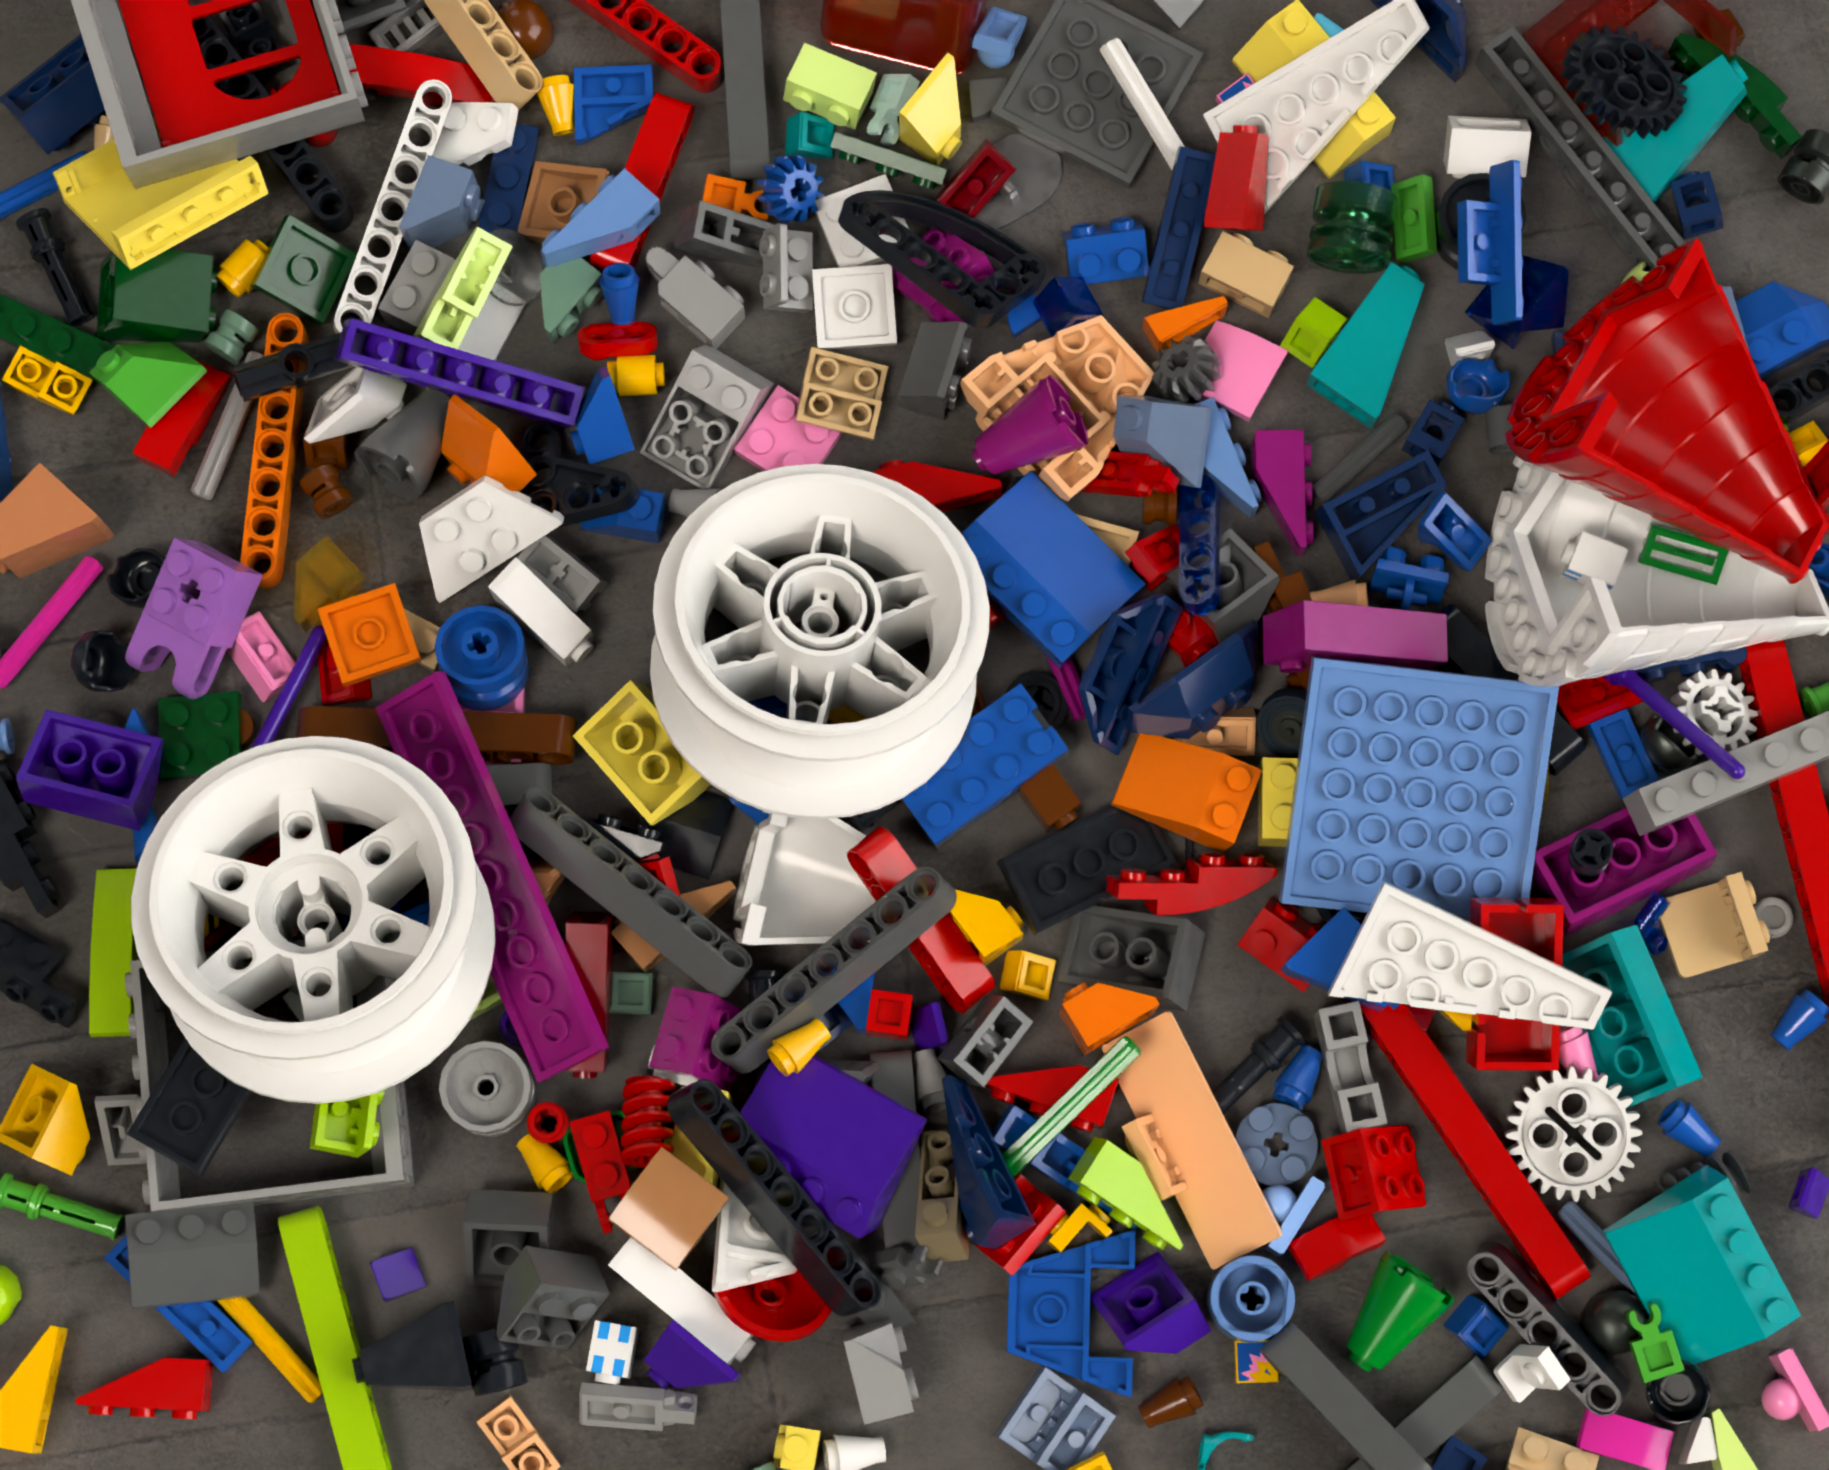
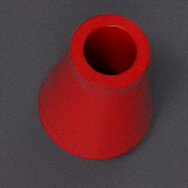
[527,1102,568,1143]

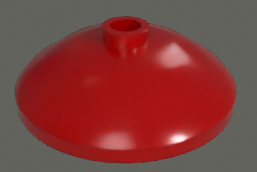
[712,1270,832,1342]

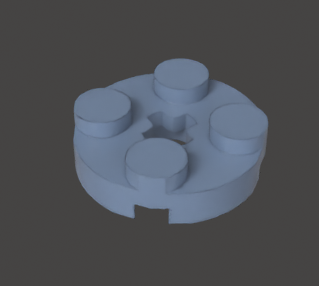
[1235,1103,1318,1187]

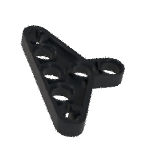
[520,421,639,528]

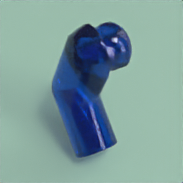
[1634,892,1671,955]

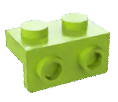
[309,1090,385,1158]

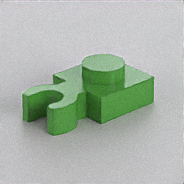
[1626,1302,1685,1383]

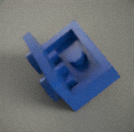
[1062,217,1149,287]

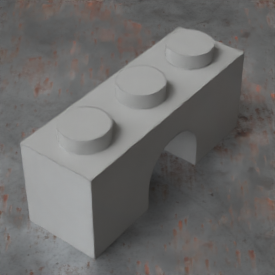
[1313,1001,1387,1134]

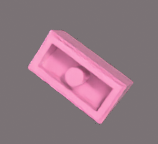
[226,611,296,703]

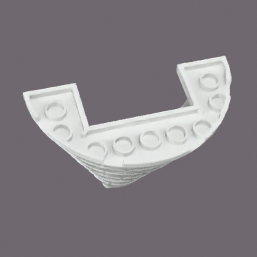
[1485,456,1829,688]

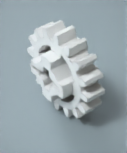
[1671,669,1758,756]

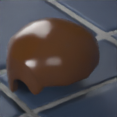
[497,0,554,61]

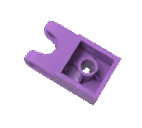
[125,538,263,699]

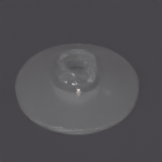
[490,229,544,306]

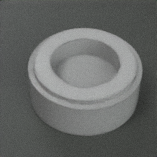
[1753,897,1793,940]

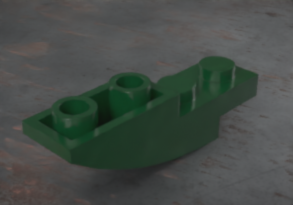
[1668,33,1802,159]

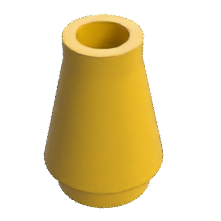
[537,75,575,136]
[767,1018,831,1077]
[516,1133,573,1193]

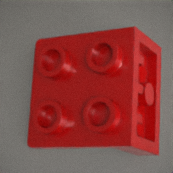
[1321,1125,1427,1222]

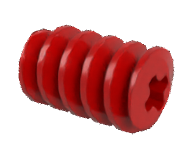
[620,1075,675,1168]

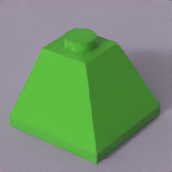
[89,342,207,428]

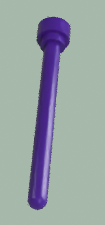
[251,625,327,748]
[1602,670,1745,779]

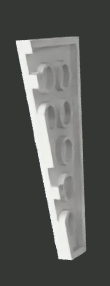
[1203,0,1430,214]
[1328,881,1612,1029]

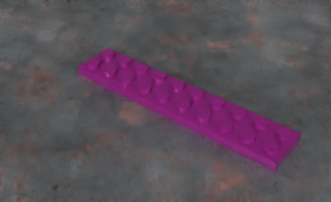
[375,671,609,1083]

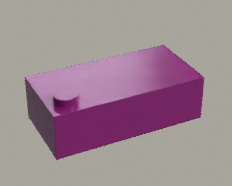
[1263,600,1448,673]
[1532,808,1717,937]

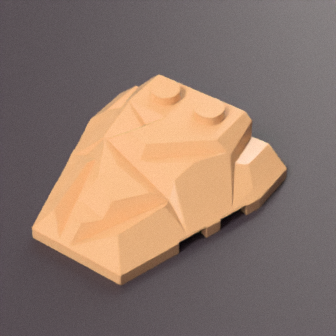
[960,315,1154,501]

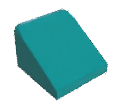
[785,111,834,159]

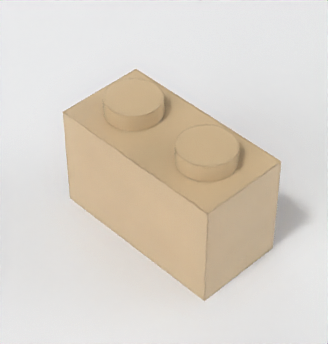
[1198,231,1294,319]

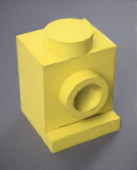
[773,1424,822,1470]

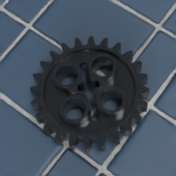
[1561,25,1687,139]

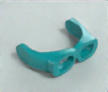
[1196,1431,1254,1470]

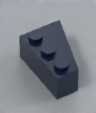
[1314,450,1447,580]

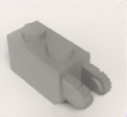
[645,246,746,349]

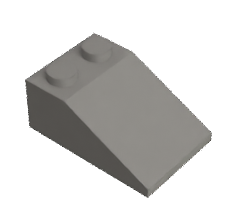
[378,240,526,361]

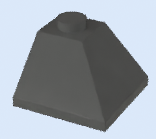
[1167,528,1280,644]

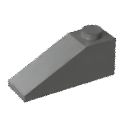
[673,200,791,268]

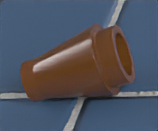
[1138,1375,1204,1429]

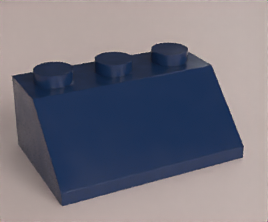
[0,34,105,155]

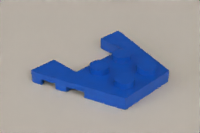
[1007,1231,1136,1397]

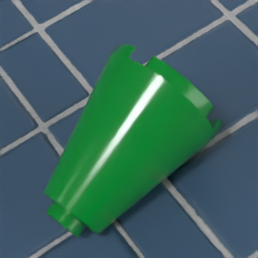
[1346,1250,1455,1372]

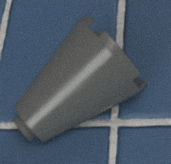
[354,388,453,500]

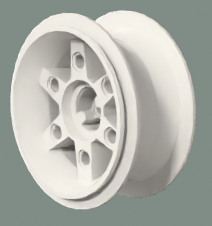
[650,464,990,819]
[131,736,495,1104]

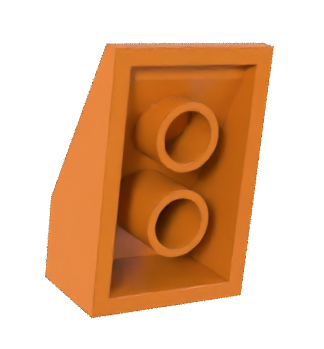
[1111,734,1262,853]

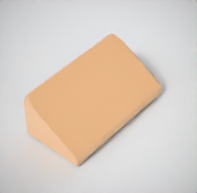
[1173,708,1256,756]

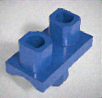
[1369,546,1449,610]

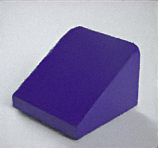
[910,1002,948,1051]
[1788,1167,1829,1219]
[370,1247,427,1302]

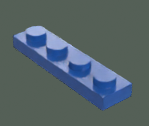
[104,1235,254,1373]

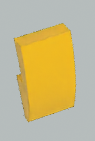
[2,345,93,416]

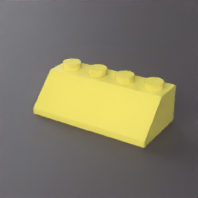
[1232,0,1396,179]

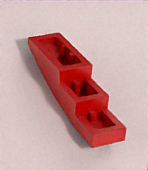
[334,44,496,107]

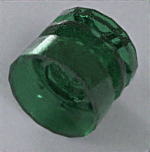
[1306,181,1398,274]

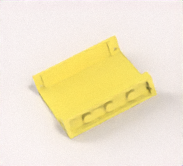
[52,117,269,270]

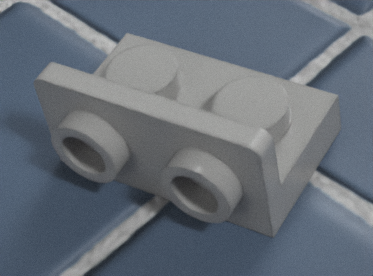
[759,223,813,313]

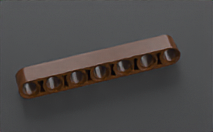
[296,706,577,766]

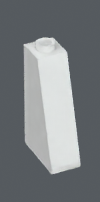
[608,1237,756,1365]

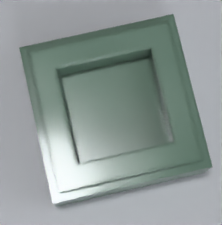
[609,972,653,1016]

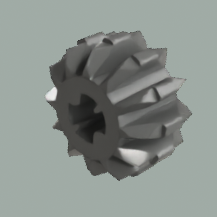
[1151,335,1221,403]

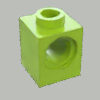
[1280,297,1348,368]

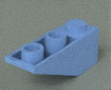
[540,168,661,268]
[1195,397,1261,518]

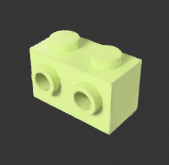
[783,43,877,130]

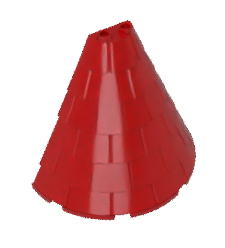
[1505,238,1829,584]

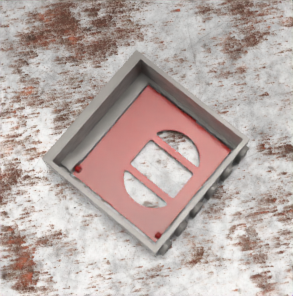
[71,0,369,189]

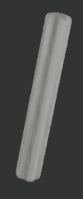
[191,351,264,500]

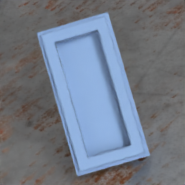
[1262,1176,1325,1256]

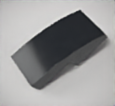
[219,2,292,82]

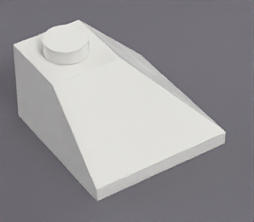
[304,367,407,444]

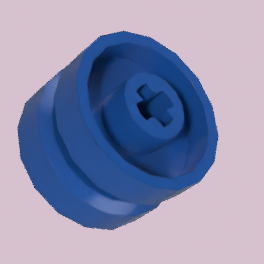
[434,605,530,711]

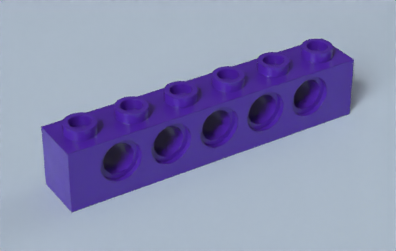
[334,318,585,428]

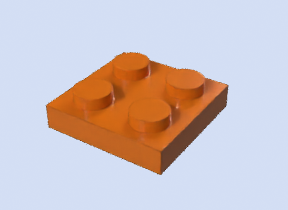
[317,583,422,687]

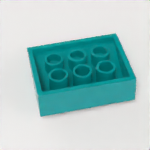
[1602,1165,1801,1364]

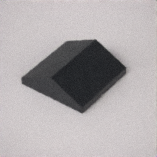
[639,793,733,880]

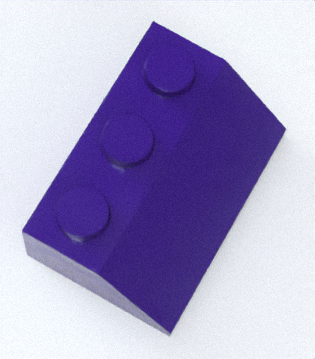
[16,709,163,831]

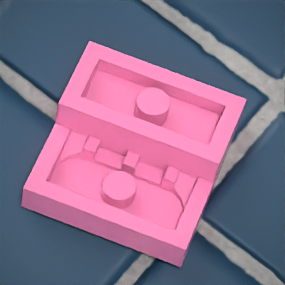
[1201,320,1288,422]

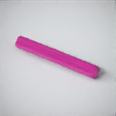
[0,555,103,689]

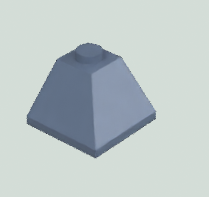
[1113,395,1212,488]

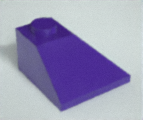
[1090,1252,1211,1354]
[644,1320,742,1389]

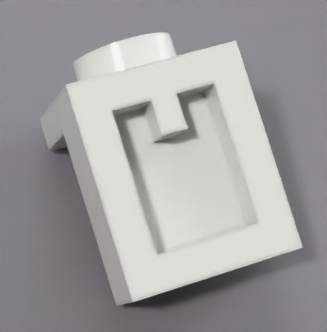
[1493,1344,1571,1403]

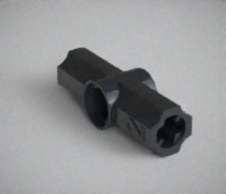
[232,332,355,402]

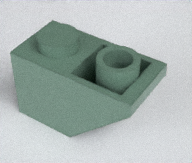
[539,258,603,345]

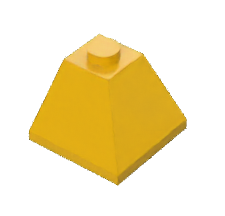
[949,889,1024,966]
[0,1064,90,1176]

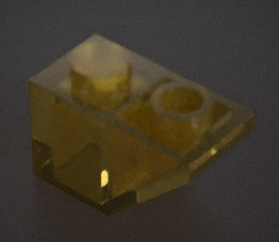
[294,535,365,633]

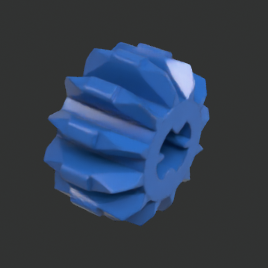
[757,155,825,223]

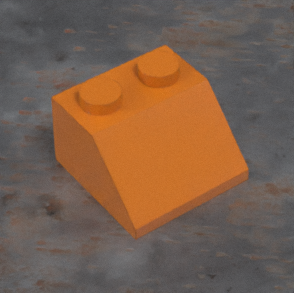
[441,394,537,492]
[1059,982,1160,1056]

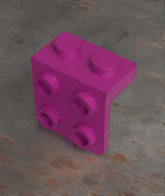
[892,228,1000,322]
[649,986,742,1092]

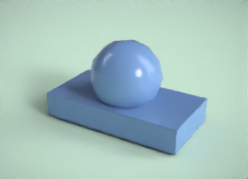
[972,6,1028,69]

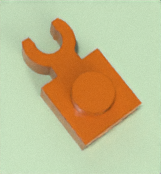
[701,174,768,221]

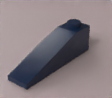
[942,1075,1036,1249]

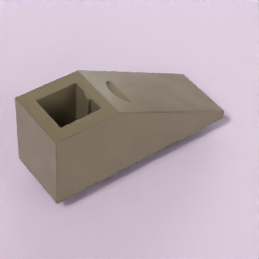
[915,1129,970,1262]

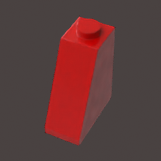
[1204,125,1269,231]

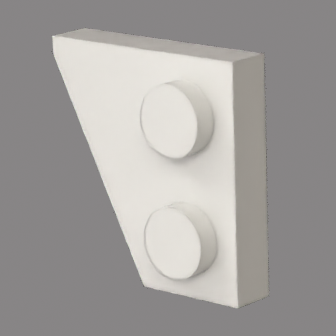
[432,102,519,166]

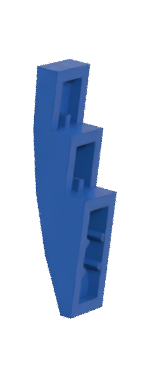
[992,1104,1138,1231]

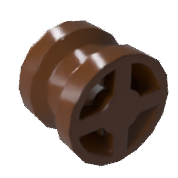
[1142,488,1177,526]

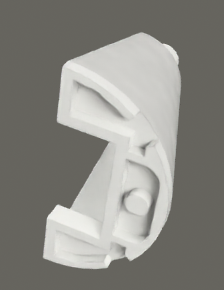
[733,811,876,946]

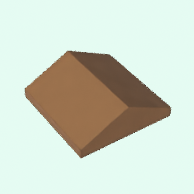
[517,161,610,243]

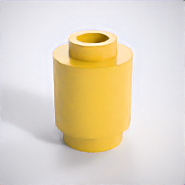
[216,239,268,298]
[607,355,665,396]

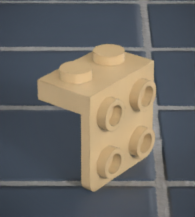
[1656,872,1770,978]

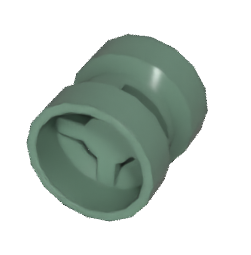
[204,309,259,365]

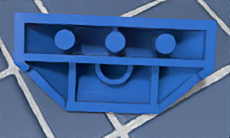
[1735,281,1829,381]

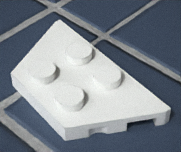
[419,475,564,603]
[712,1178,797,1292]

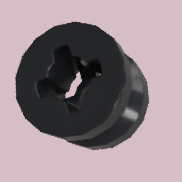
[1568,828,1613,877]

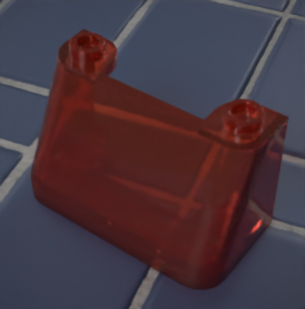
[820,0,987,75]

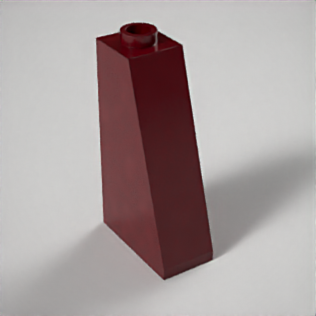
[565,911,615,1079]

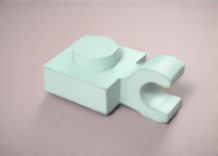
[867,74,920,145]

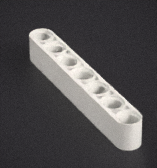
[333,79,452,334]

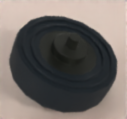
[1257,687,1307,758]

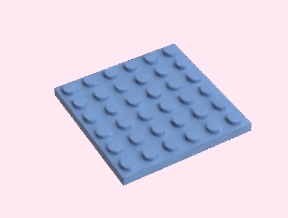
[1279,656,1559,922]

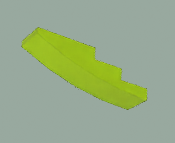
[89,868,138,1037]

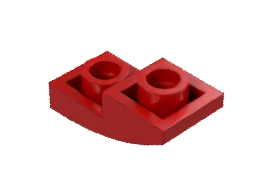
[1288,1215,1386,1281]

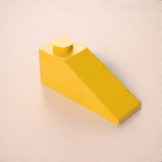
[0,1325,68,1454]

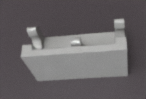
[517,534,610,612]

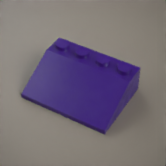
[740,1055,927,1239]

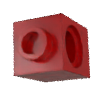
[866,989,913,1041]

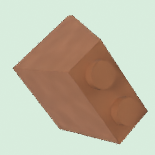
[0,463,115,579]

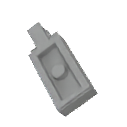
[579,1382,697,1431]

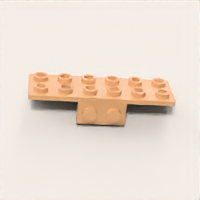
[1102,1011,1282,1270]

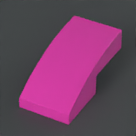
[1576,1407,1674,1470]

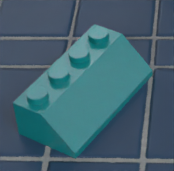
[1562,925,1703,1109]

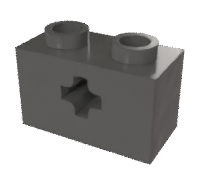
[937,994,1033,1087]

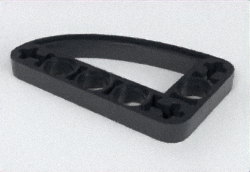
[838,190,1046,328]

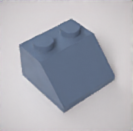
[399,155,485,251]

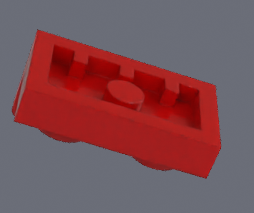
[970,1173,1067,1276]

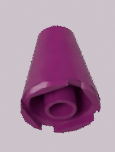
[972,375,1089,474]

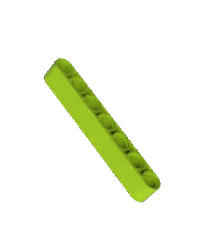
[278,1205,393,1470]

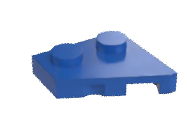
[574,65,654,145]

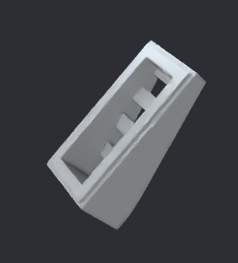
[368,0,445,52]

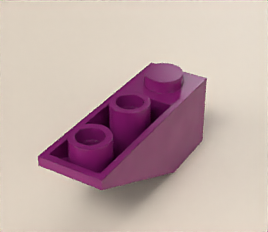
[1252,430,1313,557]

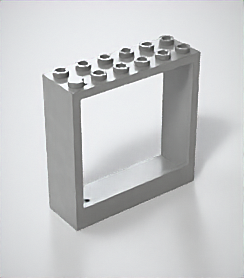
[125,939,415,1212]

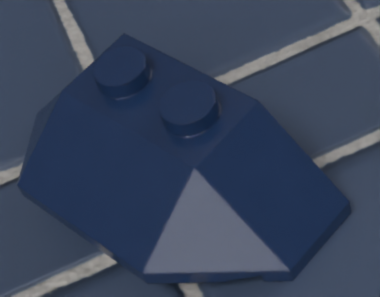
[1370,0,1466,83]
[1077,593,1183,755]
[1126,620,1259,739]

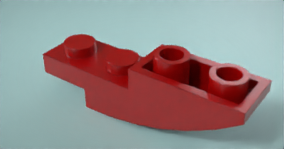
[1106,853,1278,916]

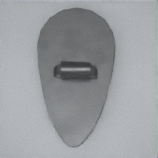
[974,133,1062,231]

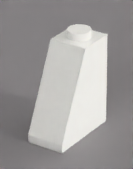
[488,557,595,668]

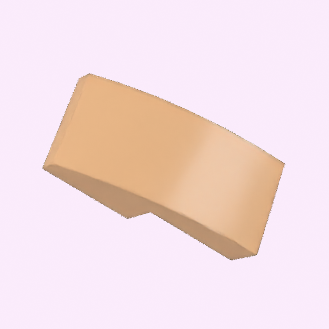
[476,1394,561,1470]

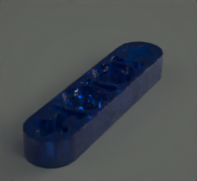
[1179,475,1220,616]

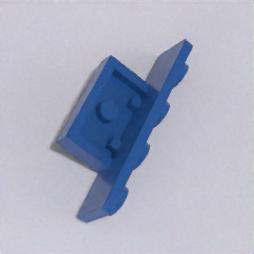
[1457,160,1524,325]

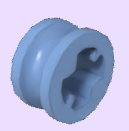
[0,718,15,755]

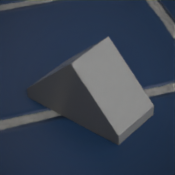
[94,1094,147,1166]

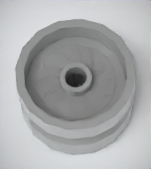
[439,1041,537,1137]

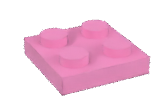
[734,385,843,471]

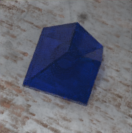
[1465,255,1569,350]

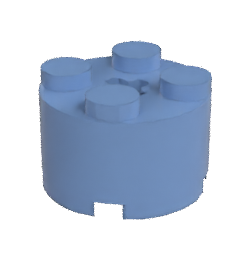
[1207,1256,1295,1342]

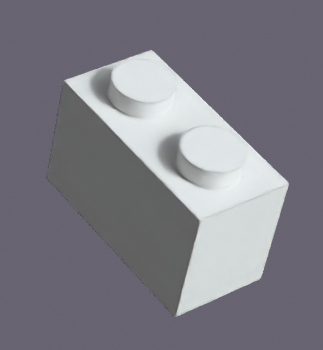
[1443,116,1531,179]

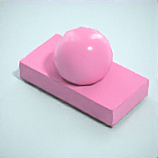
[1761,1348,1829,1432]

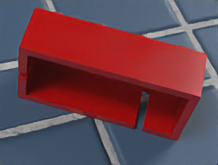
[1466,898,1564,1070]

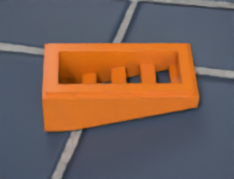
[1142,296,1228,353]

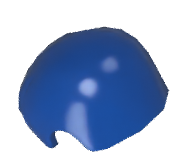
[1446,358,1510,415]

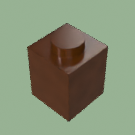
[1018,764,1081,833]

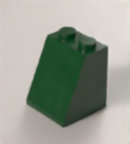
[96,249,218,343]

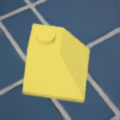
[899,52,962,165]

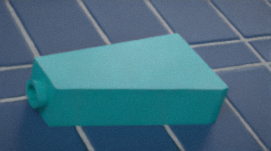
[1603,54,1749,205]
[1306,262,1425,430]

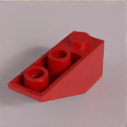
[984,1065,1119,1133]
[75,1358,214,1420]

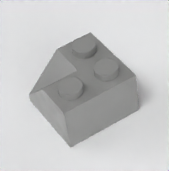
[842,1318,919,1425]

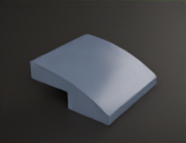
[994,1365,1116,1470]

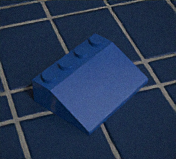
[961,471,1146,669]

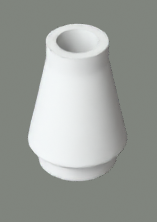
[822,1435,886,1470]

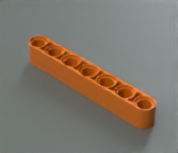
[240,313,309,589]

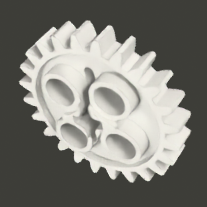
[1504,1065,1642,1202]

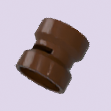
[300,464,354,519]

